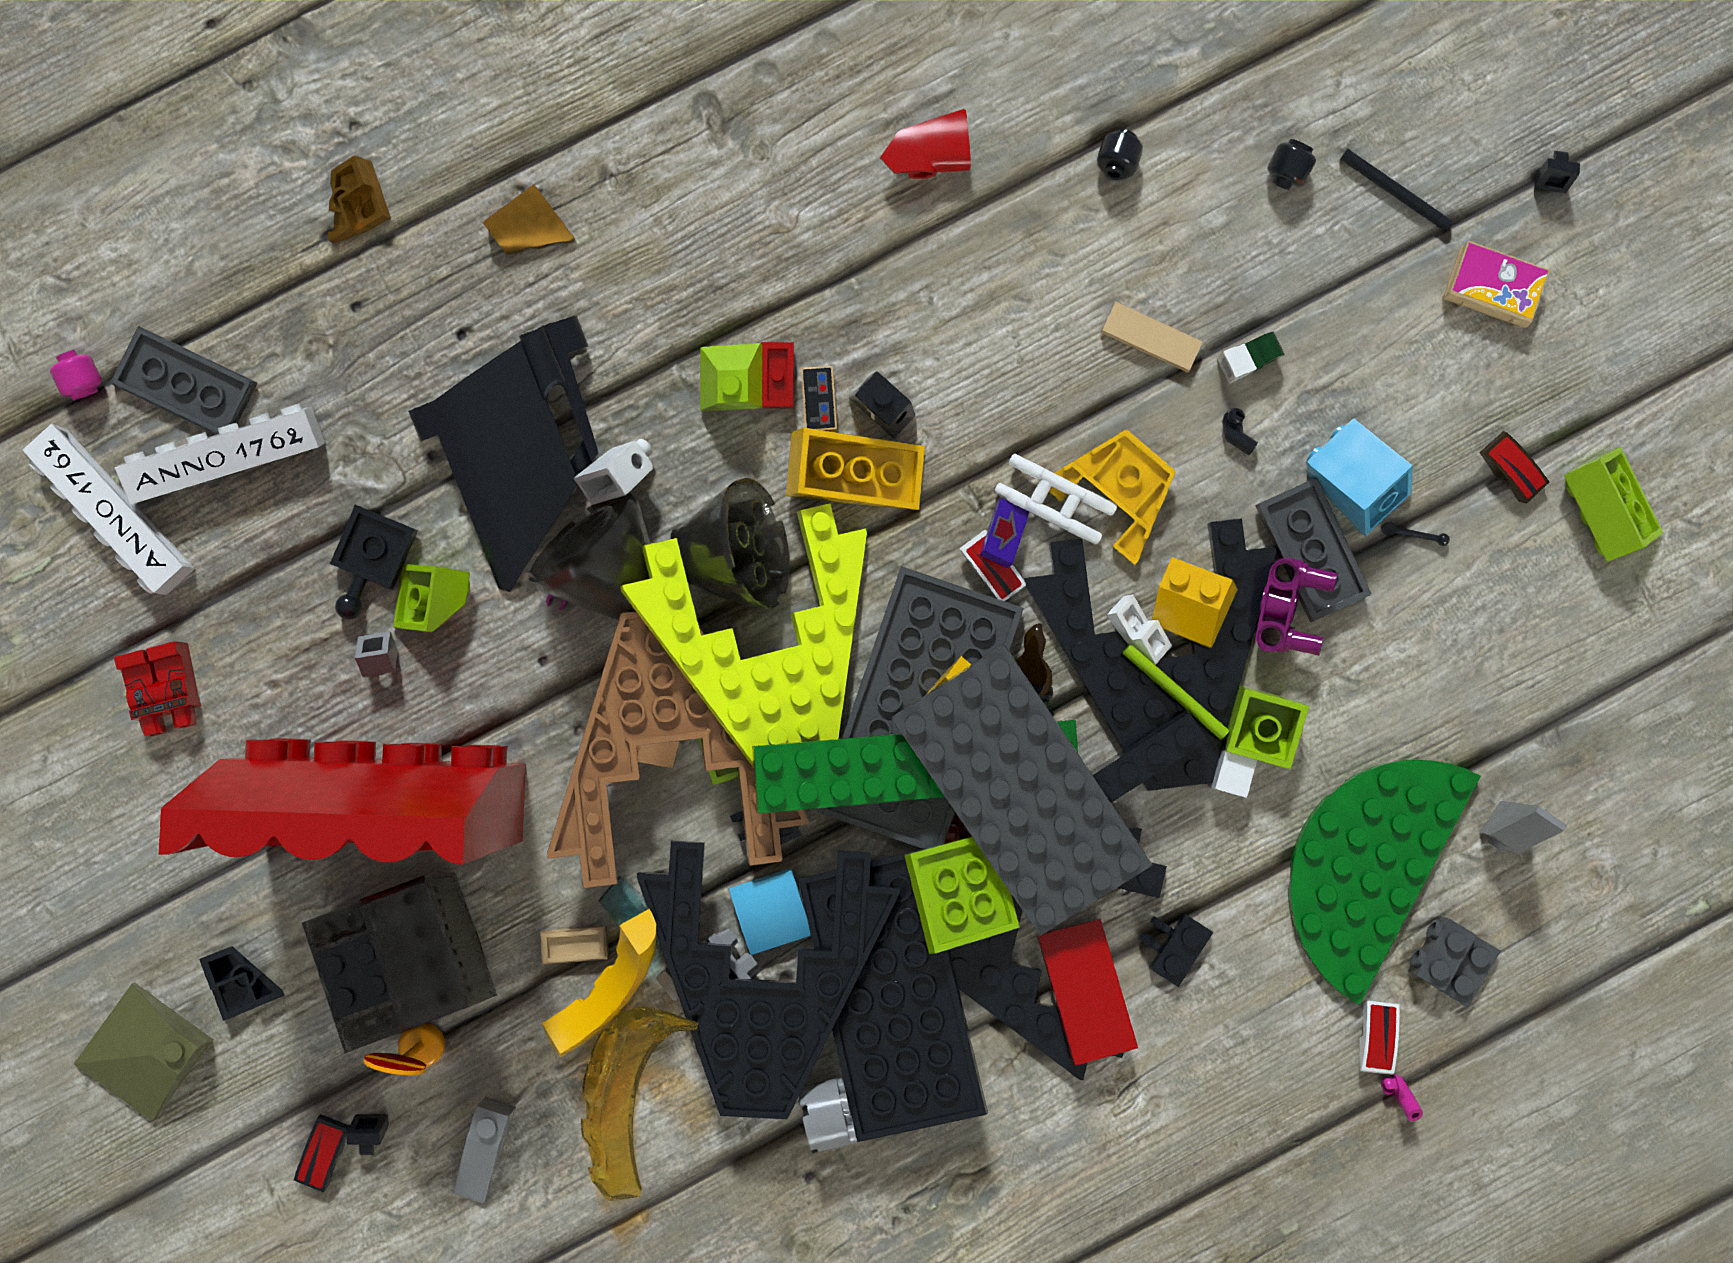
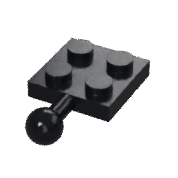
[330,504,418,620]

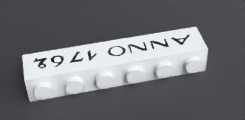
[115,404,325,505]
[23,424,195,595]

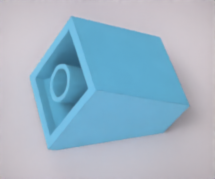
[1306,418,1413,536]

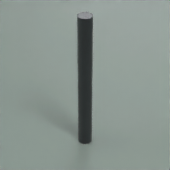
[1340,148,1453,231]

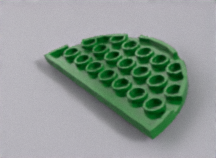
[1288,759,1481,1005]

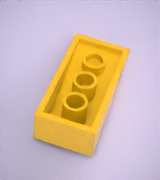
[785,428,925,510]

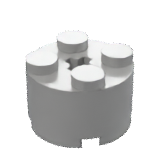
[799,1078,857,1154]

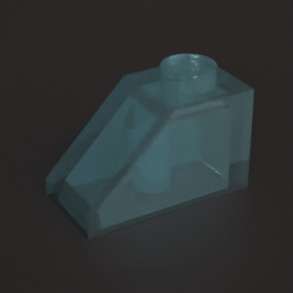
[598,876,659,945]

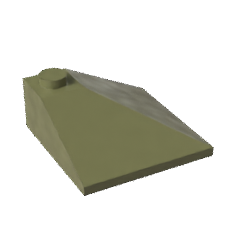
[74,982,213,1121]

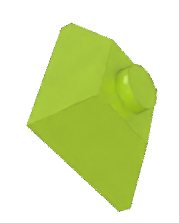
[700,343,762,412]
[393,564,470,632]

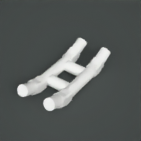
[994,454,1117,544]

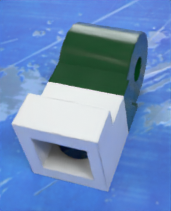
[1217,331,1285,384]

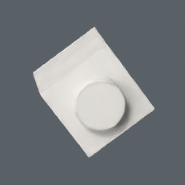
[1209,750,1257,798]

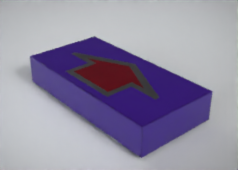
[980,498,1029,568]

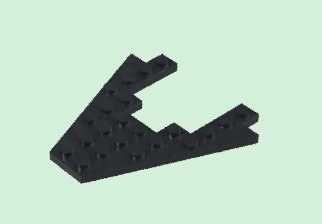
[1023,518,1277,791]
[950,827,1167,1080]
[637,840,900,1119]

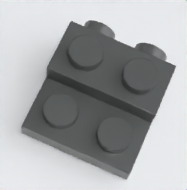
[1408,915,1501,1007]

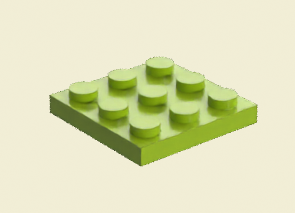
[904,837,1020,954]

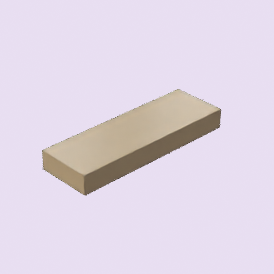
[1101,301,1203,373]

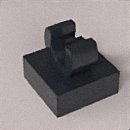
[1535,150,1580,194]
[346,1114,389,1155]

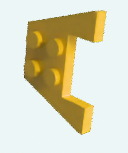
[1049,429,1176,565]

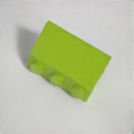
[1564,446,1664,562]

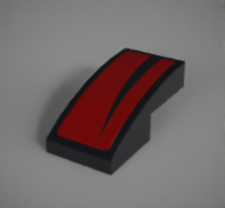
[293,1114,350,1193]

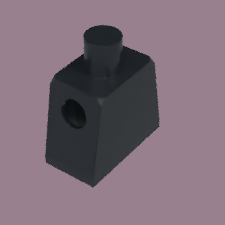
[849,371,916,439]

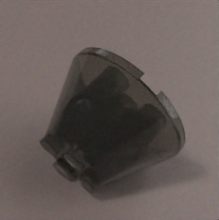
[671,478,790,610]

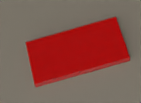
[1037,919,1138,1066]

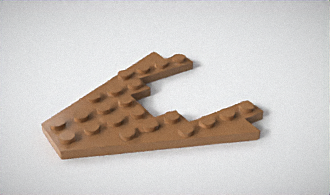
[547,612,809,888]

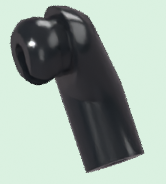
[1222,408,1258,455]

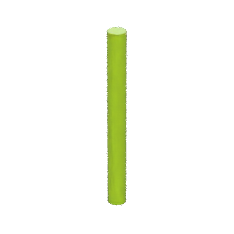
[1122,644,1229,740]

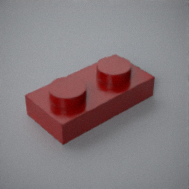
[761,342,794,409]

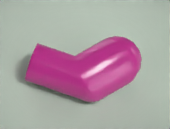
[1381,1074,1423,1121]

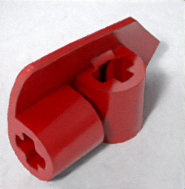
[880,109,971,179]

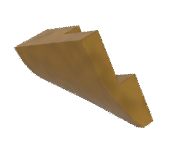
[482,184,575,255]

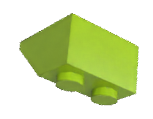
[1226,685,1310,769]

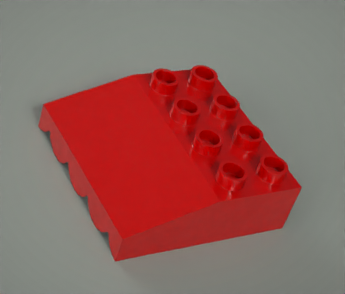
[158,738,526,865]

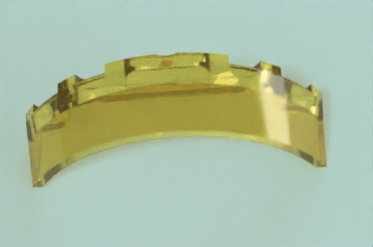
[581,1006,699,1201]

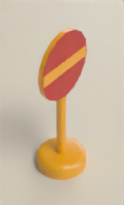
[363,1022,445,1075]

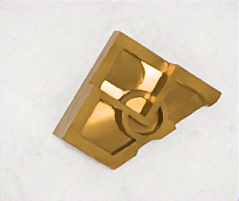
[328,155,391,243]

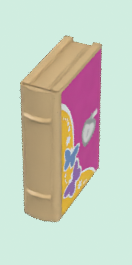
[1442,241,1550,328]

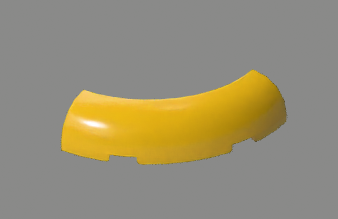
[542,909,657,1058]

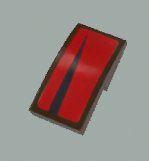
[1479,431,1550,504]

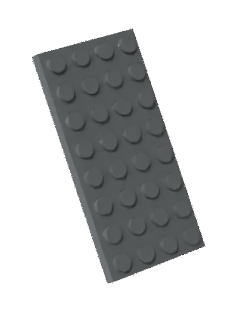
[817,566,1024,849]
[892,644,1152,936]

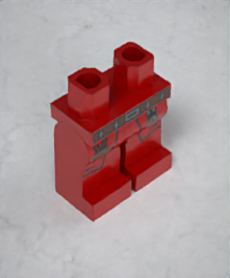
[114,641,201,737]

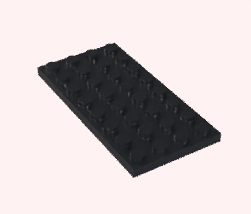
[799,848,988,1142]

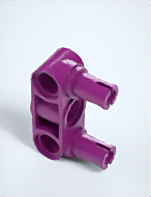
[1256,557,1338,656]

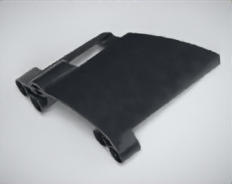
[408,316,599,592]

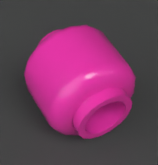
[50,350,102,401]

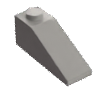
[1479,801,1567,854]
[453,1097,516,1203]

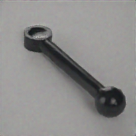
[1382,522,1450,546]

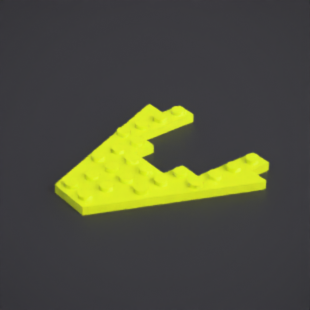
[620,503,867,768]

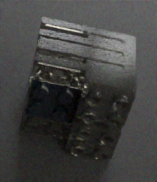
[302,872,497,1053]

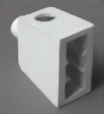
[573,439,653,505]

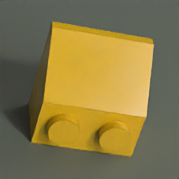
[1152,557,1238,648]

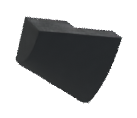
[199,946,285,1021]

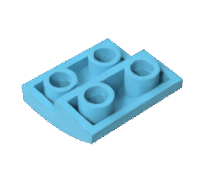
[729,868,811,955]

